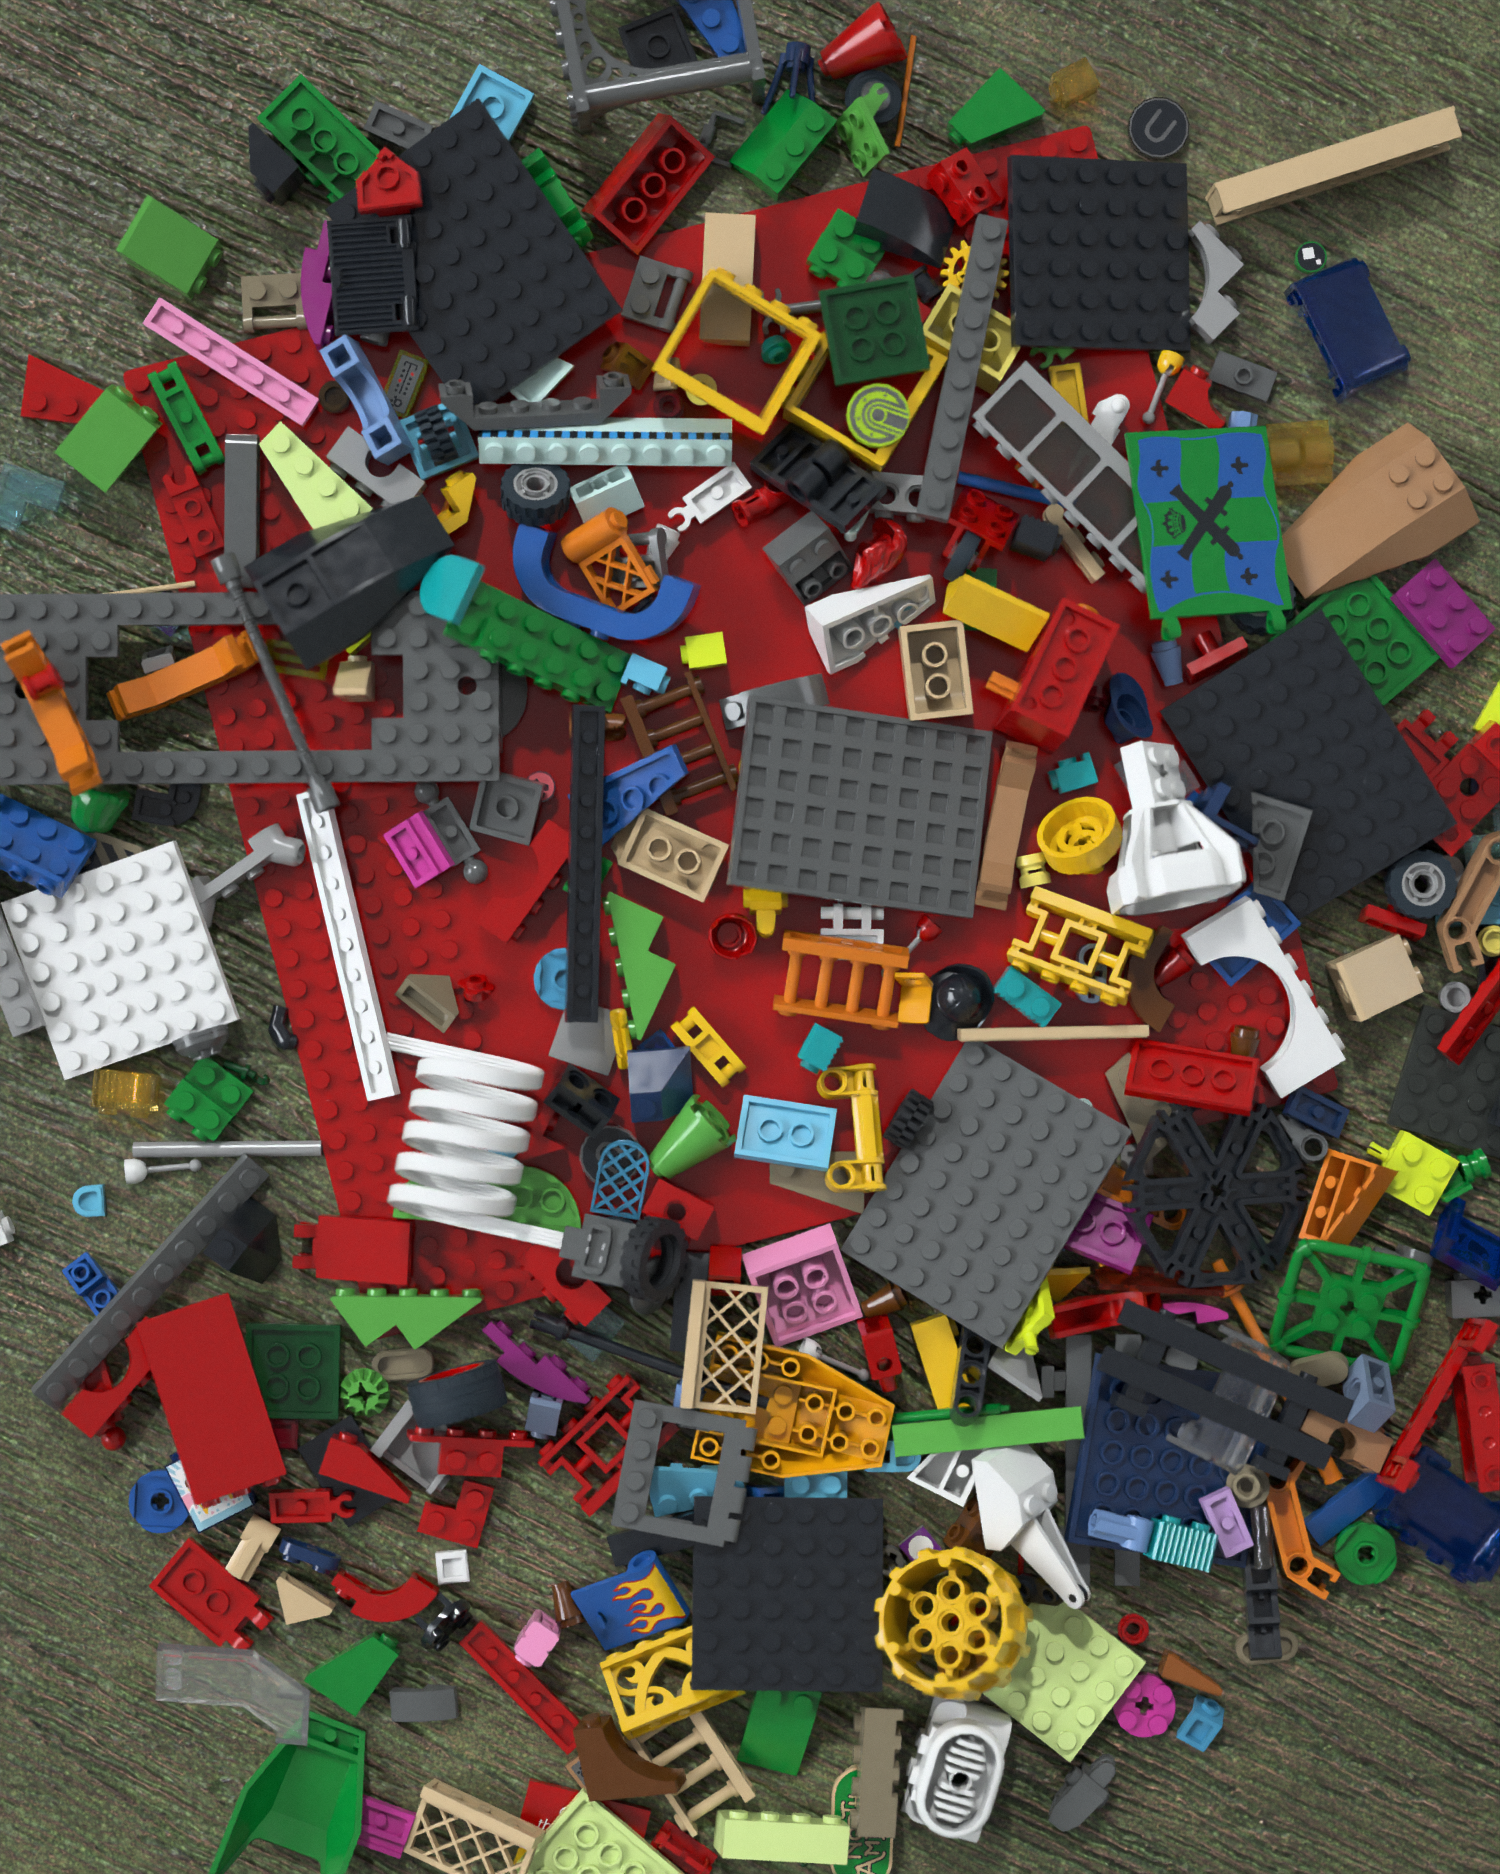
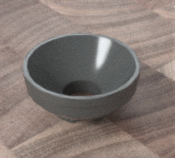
[172,1024,230,1062]

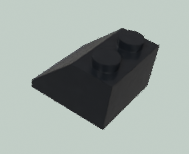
[248,122,307,207]

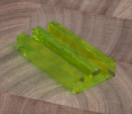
[262,639,329,681]

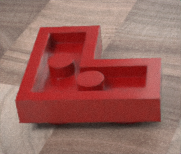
[417,1478,495,1548]

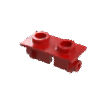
[650,1819,718,1874]

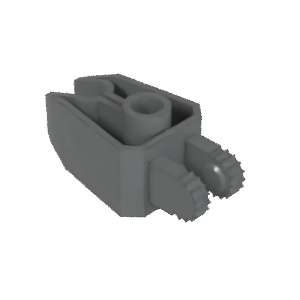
[1048,1753,1116,1832]

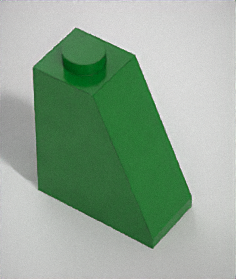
[946,68,1045,150]
[304,1631,402,1716]

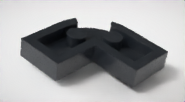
[131,784,204,826]

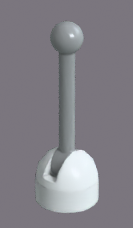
[124,1159,202,1184]
[798,1337,870,1381]

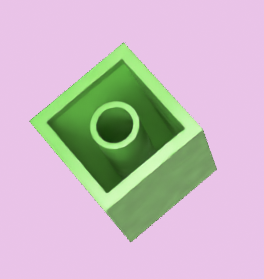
[116,195,223,300]
[54,384,163,493]

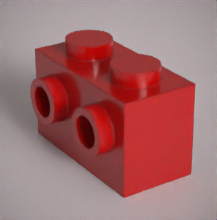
[926,147,1001,228]

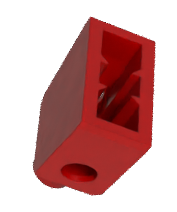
[856,1314,903,1392]

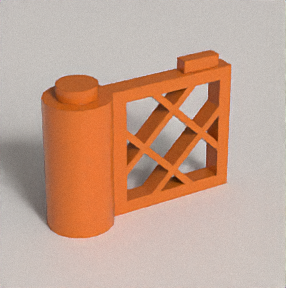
[561,507,660,611]

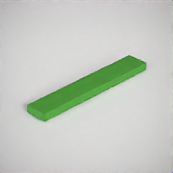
[892,1406,1085,1457]

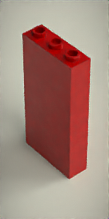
[135,1293,287,1509]

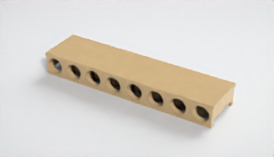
[1205,106,1462,226]

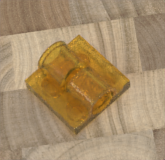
[1265,420,1334,488]

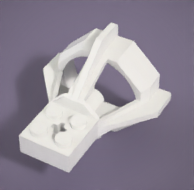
[1107,741,1246,916]

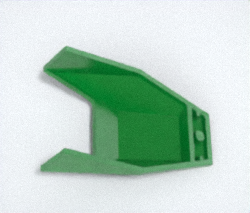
[208,1710,366,1874]

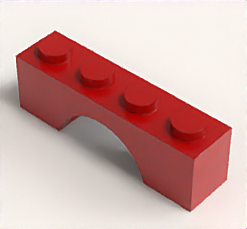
[475,819,569,944]
[60,1316,152,1438]

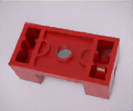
[1431,720,1500,857]

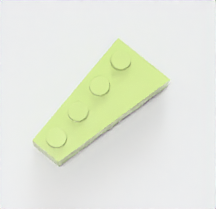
[259,421,374,529]
[713,1808,850,1865]

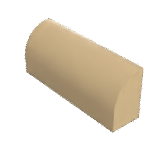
[699,212,756,346]

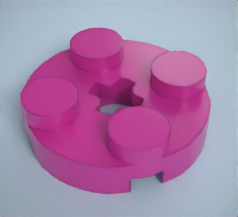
[1112,1672,1176,1737]

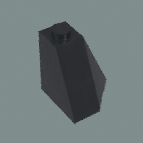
[203,1196,282,1284]

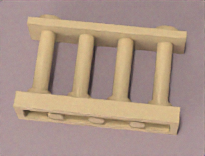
[622,1688,756,1838]

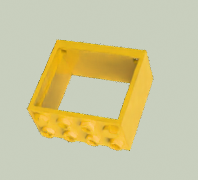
[651,266,822,435]
[781,331,948,472]

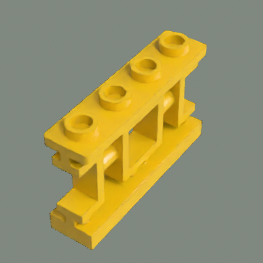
[1007,886,1154,1006]

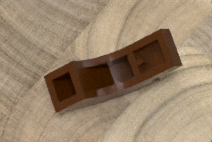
[1124,925,1175,1033]

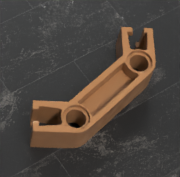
[975,740,1038,910]
[1436,830,1500,973]

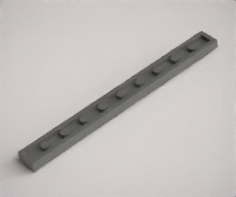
[915,213,1009,523]
[31,1153,269,1411]

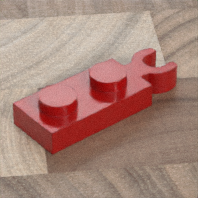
[268,1488,356,1523]

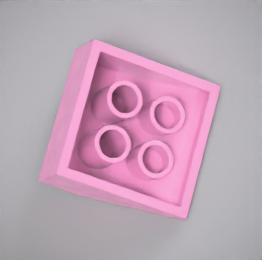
[742,1223,863,1347]

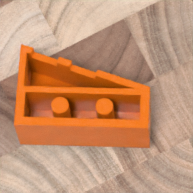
[1298,1148,1398,1245]

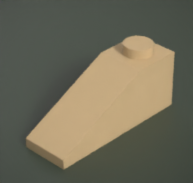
[334,656,375,702]

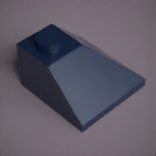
[627,1046,693,1123]

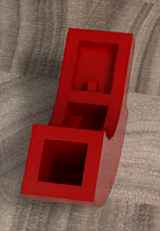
[331,1568,440,1622]

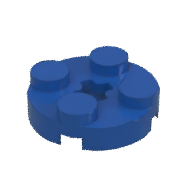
[129,1469,190,1533]

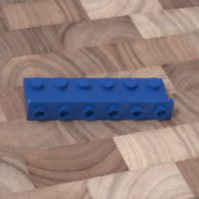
[0,793,97,899]

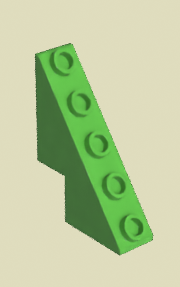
[602,891,676,1041]
[330,1288,484,1350]

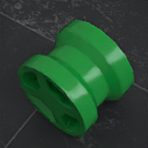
[1455,1148,1492,1184]

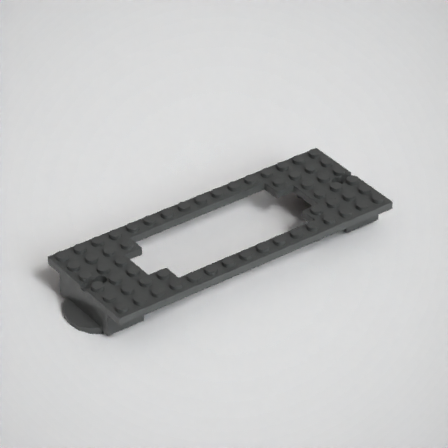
[0,591,528,785]

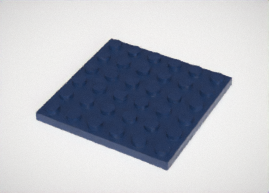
[1064,1353,1274,1568]

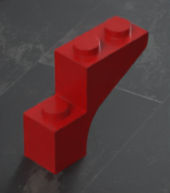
[1047,1285,1162,1339]

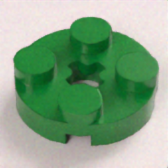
[1332,1521,1397,1585]

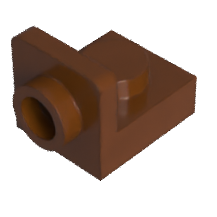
[600,341,654,390]

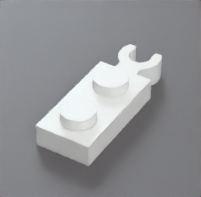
[668,462,752,533]

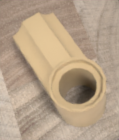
[225,1514,281,1582]

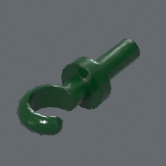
[224,1060,270,1085]

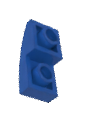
[62,1251,119,1316]

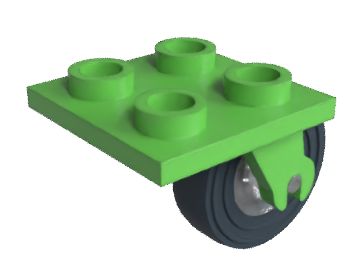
[837,70,902,177]

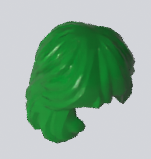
[71,788,130,834]

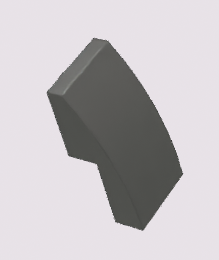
[389,1684,459,1722]

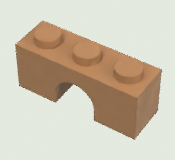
[1299,1408,1394,1474]

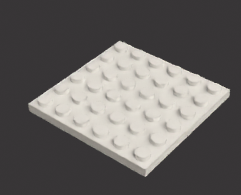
[1,840,240,1080]

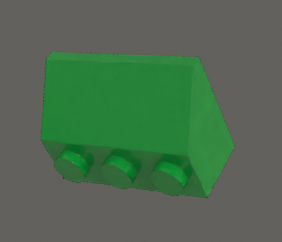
[729,89,837,202]

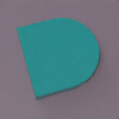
[420,555,486,626]

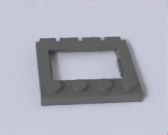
[611,1399,758,1547]

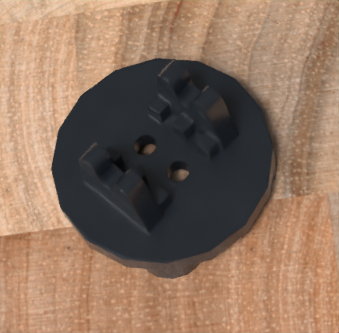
[414,1592,473,1652]

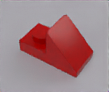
[517,1104,566,1161]

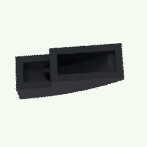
[669,1250,710,1352]

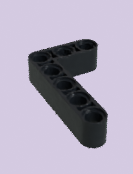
[909,1292,991,1427]

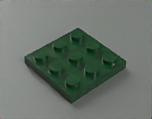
[818,274,930,387]
[245,1322,342,1420]

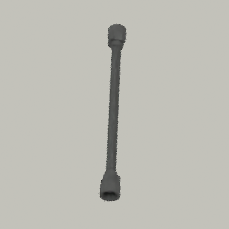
[211,552,340,814]

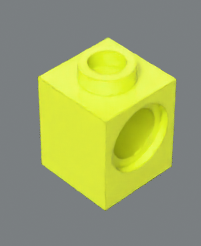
[680,632,727,671]

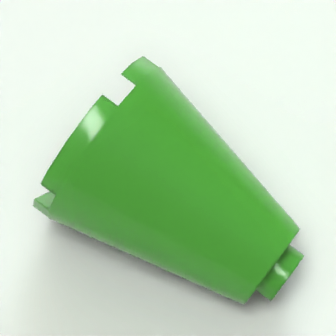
[649,1094,736,1179]

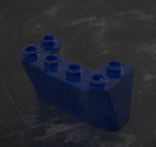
[1371,1445,1500,1584]

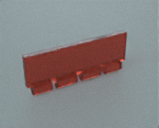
[1095,1265,1225,1297]

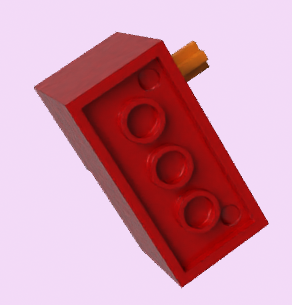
[985,597,1120,755]

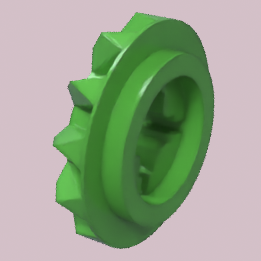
[339,1368,390,1418]

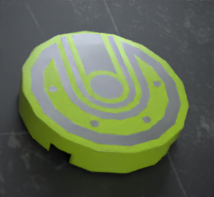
[846,383,910,449]

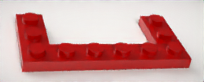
[1375,1318,1498,1493]

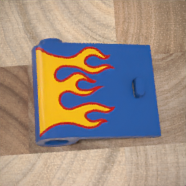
[570,1550,690,1651]

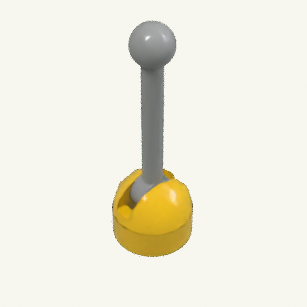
[1142,350,1185,424]

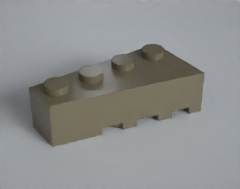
[850,1706,903,1838]

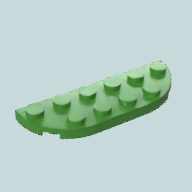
[393,1165,581,1232]

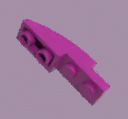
[301,220,335,353]
[482,1318,592,1404]

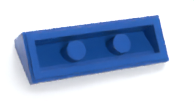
[1304,1473,1394,1546]

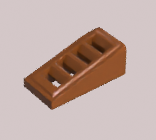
[1157,1648,1223,1696]

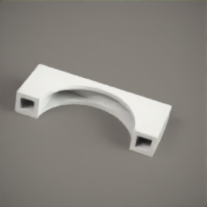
[1181,896,1346,1098]

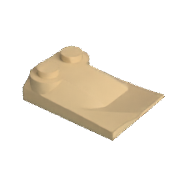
[611,809,730,903]

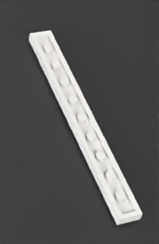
[296,792,400,1101]

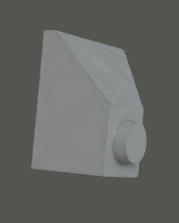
[987,1343,1042,1402]

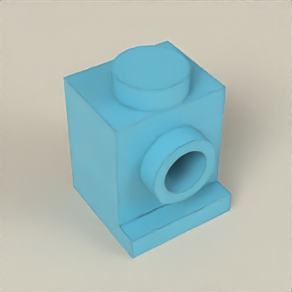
[620,653,671,695]

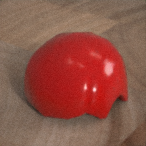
[708,913,758,960]

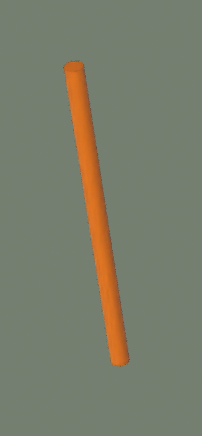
[894,35,917,148]

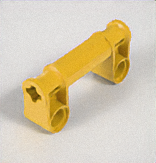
[816,1063,887,1193]

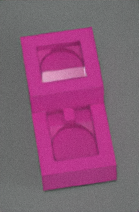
[1161,1299,1229,1324]

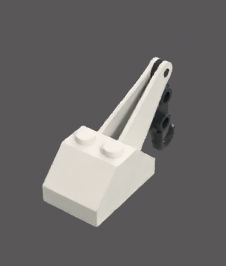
[972,1444,1091,1610]

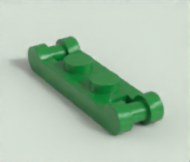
[147,361,225,475]

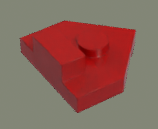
[356,146,423,217]

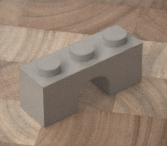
[326,426,427,507]

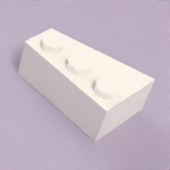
[907,1448,989,1507]

